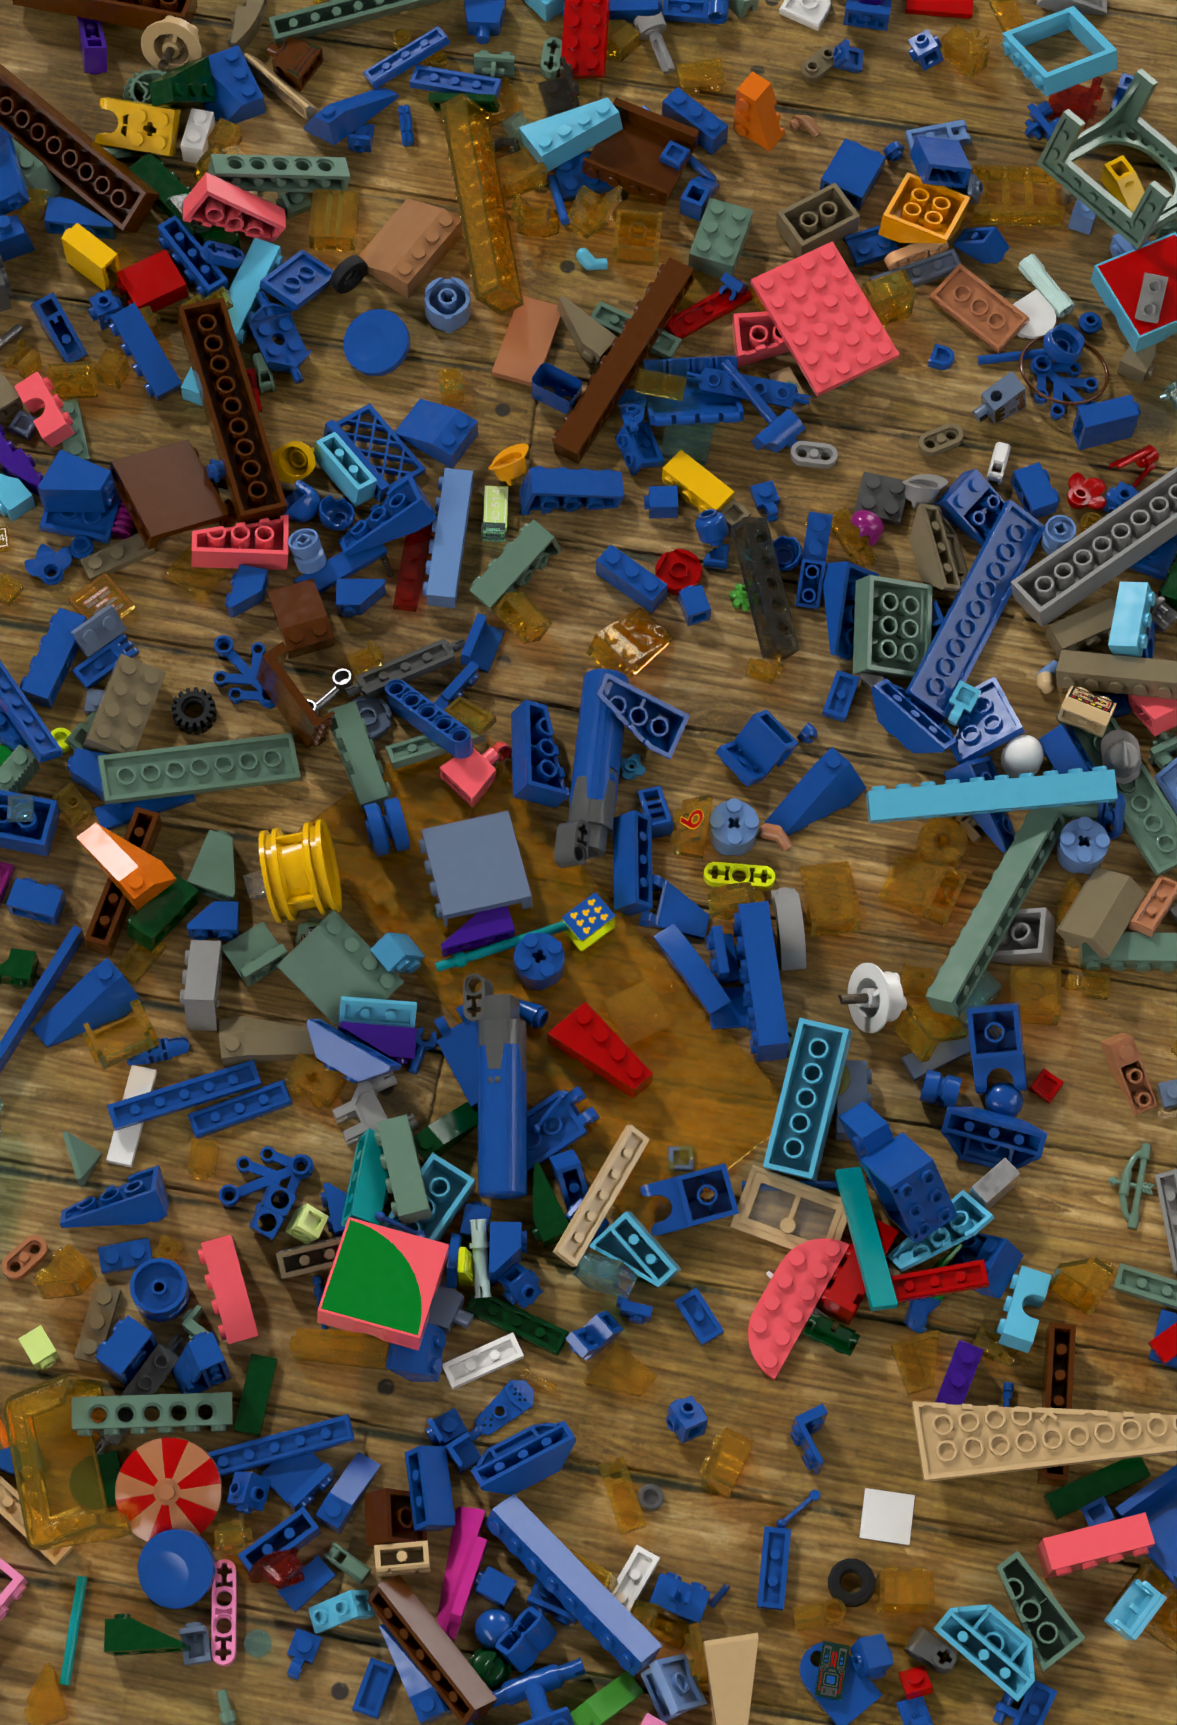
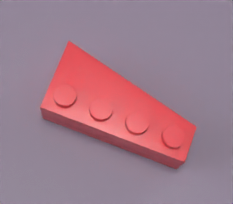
[182,172,286,243]
[732,311,790,368]
[191,515,289,570]

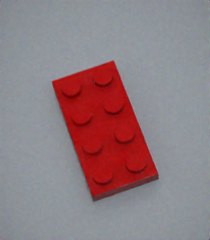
[560,0,610,80]

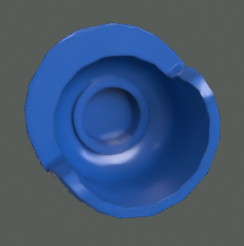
[284,480,320,523]

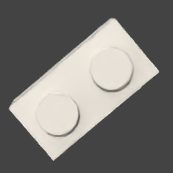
[180,108,216,165]

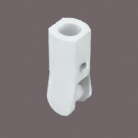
[986,442,1011,485]

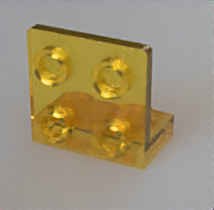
[565,185,623,239]

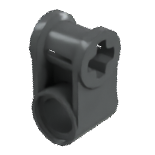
[903,1626,957,1674]

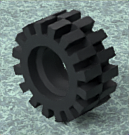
[171,687,217,735]

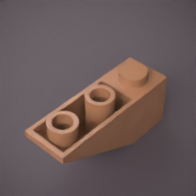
[1100,1032,1158,1115]

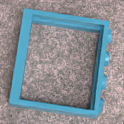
[1001,6,1118,96]

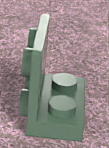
[222,922,288,988]

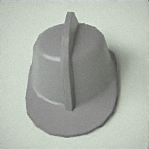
[902,474,948,508]
[1101,730,1142,784]

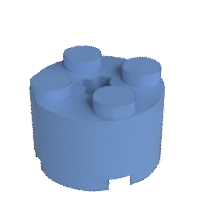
[424,277,471,333]
[708,798,759,856]
[1056,816,1110,874]

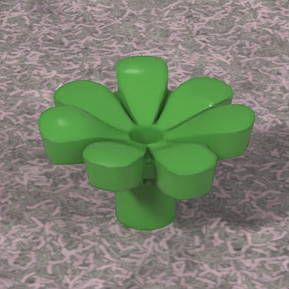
[729,581,761,611]

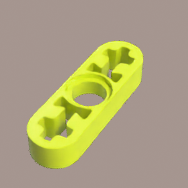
[703,862,775,891]

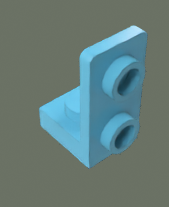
[309,1590,375,1634]

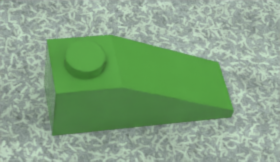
[571,1671,644,1725]

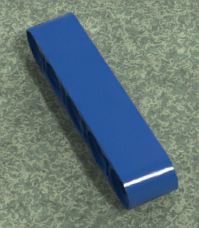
[385,679,474,759]

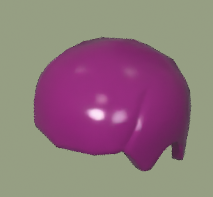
[850,509,884,546]

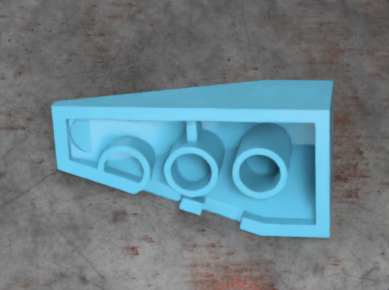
[886,1190,995,1272]

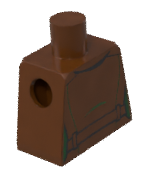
[266,37,324,92]

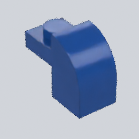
[565,1310,624,1361]

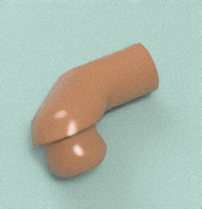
[759,823,793,851]

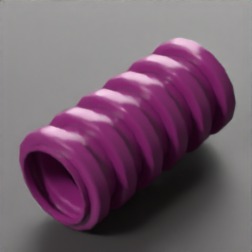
[112,502,135,539]

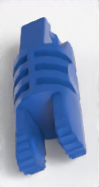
[125,1036,190,1065]

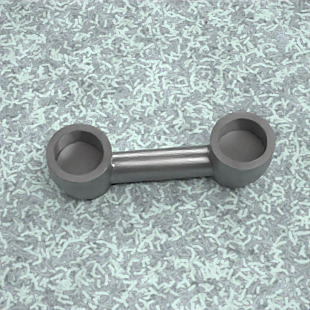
[307,669,353,717]

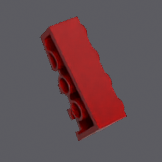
[547,1001,653,1099]
[820,1218,899,1325]

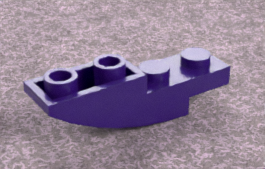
[0,424,43,496]

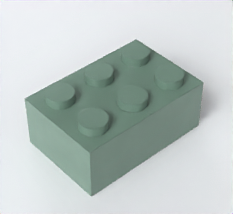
[688,198,753,278]

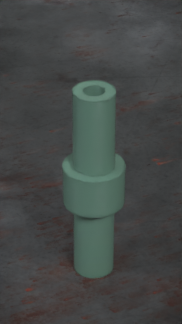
[216,1689,237,1725]

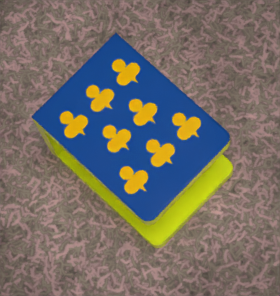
[562,892,616,952]

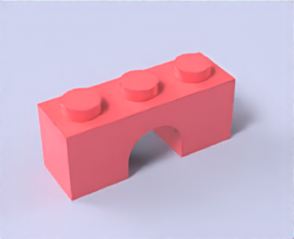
[14,371,75,448]

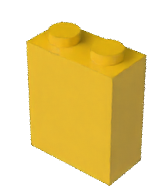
[61,223,121,291]

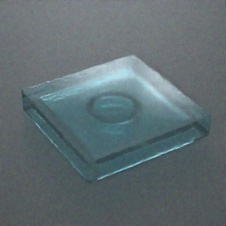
[661,423,714,465]

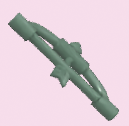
[1108,1143,1155,1231]

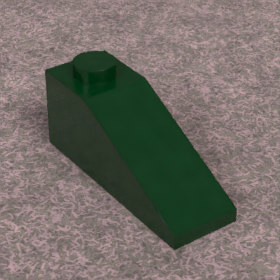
[413,1102,478,1166]
[530,1162,569,1248]
[104,1614,191,1656]

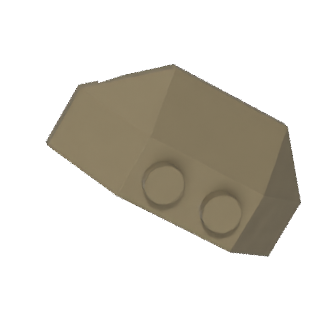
[909,504,968,592]

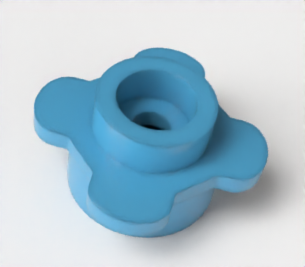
[620,753,646,780]

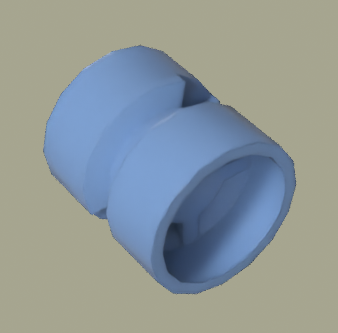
[1041,515,1076,555]
[288,528,327,574]

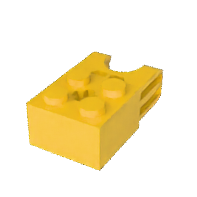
[95,97,181,156]

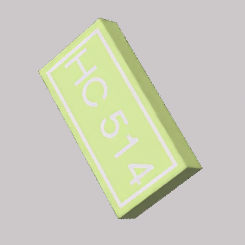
[483,486,508,532]

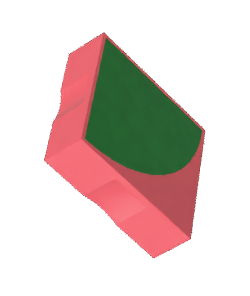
[317,1217,449,1351]

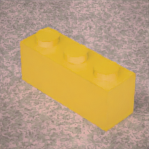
[662,450,735,513]

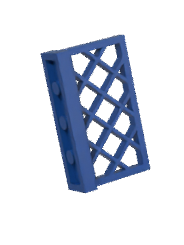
[324,403,426,503]

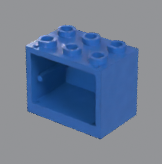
[861,1132,958,1244]

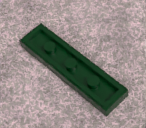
[465,1291,569,1357]
[1044,1457,1151,1521]

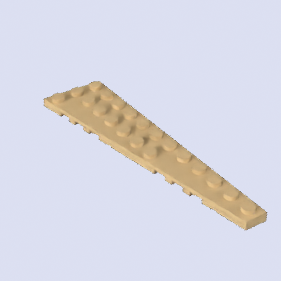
[911,1401,1177,1482]

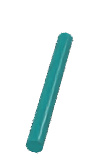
[59,1576,88,1686]

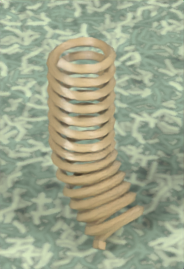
[1158,1109,1177,1119]

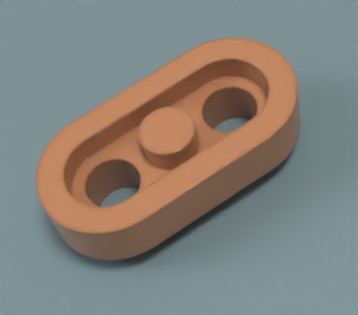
[1,1235,48,1281]

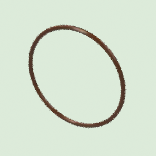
[1019,335,1109,405]

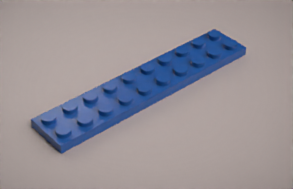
[905,499,1045,720]

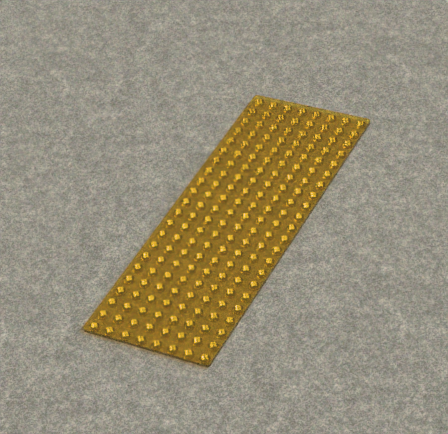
[298,745,781,1232]

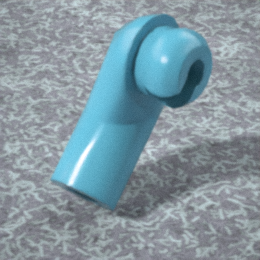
[576,248,608,270]

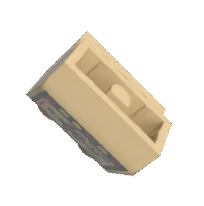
[1057,686,1116,738]

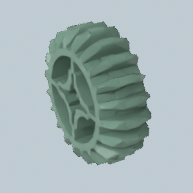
[123,66,180,109]

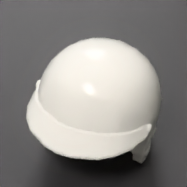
[1001,735,1044,778]

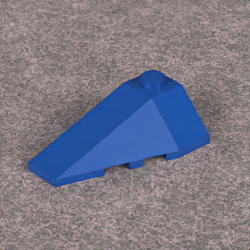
[304,87,399,146]
[339,475,437,556]
[764,747,866,836]
[32,957,142,1048]
[60,1165,169,1228]

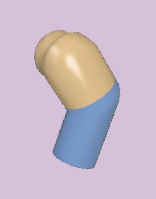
[1037,660,1058,694]

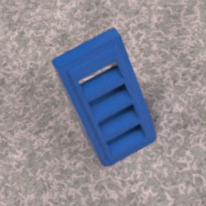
[637,786,674,839]

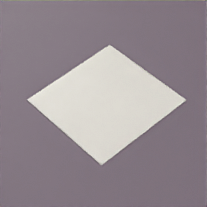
[859,1488,915,1545]

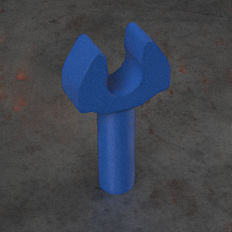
[408,1027,437,1075]

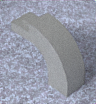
[771,887,806,971]

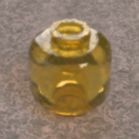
[213,1519,253,1557]

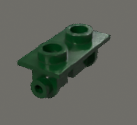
[803,1313,860,1356]

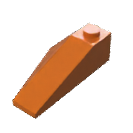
[76,823,177,910]

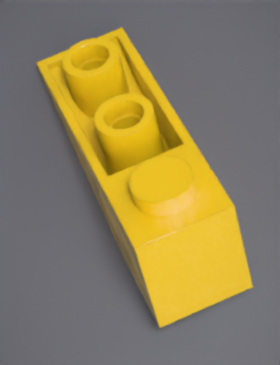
[1100,155,1145,213]

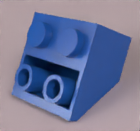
[952,1233,1024,1299]

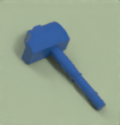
[720,359,806,453]

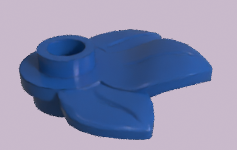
[24,543,72,585]

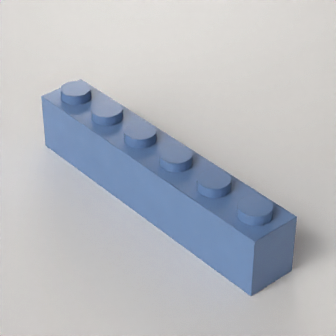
[423,468,473,608]

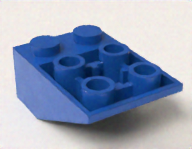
[934,468,1005,546]

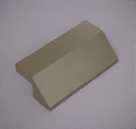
[1056,867,1146,960]

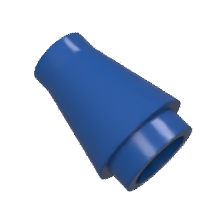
[518,998,549,1029]

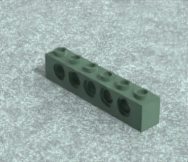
[208,154,350,193]
[71,1392,233,1436]

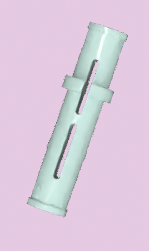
[469,1219,491,1298]

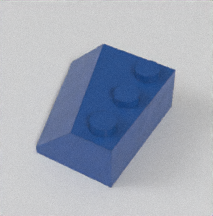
[203,45,266,128]

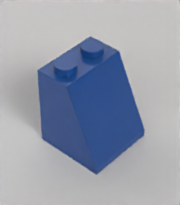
[37,449,117,513]

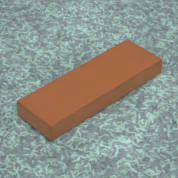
[1129,875,1177,937]

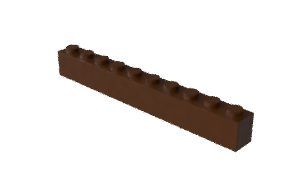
[552,257,695,464]

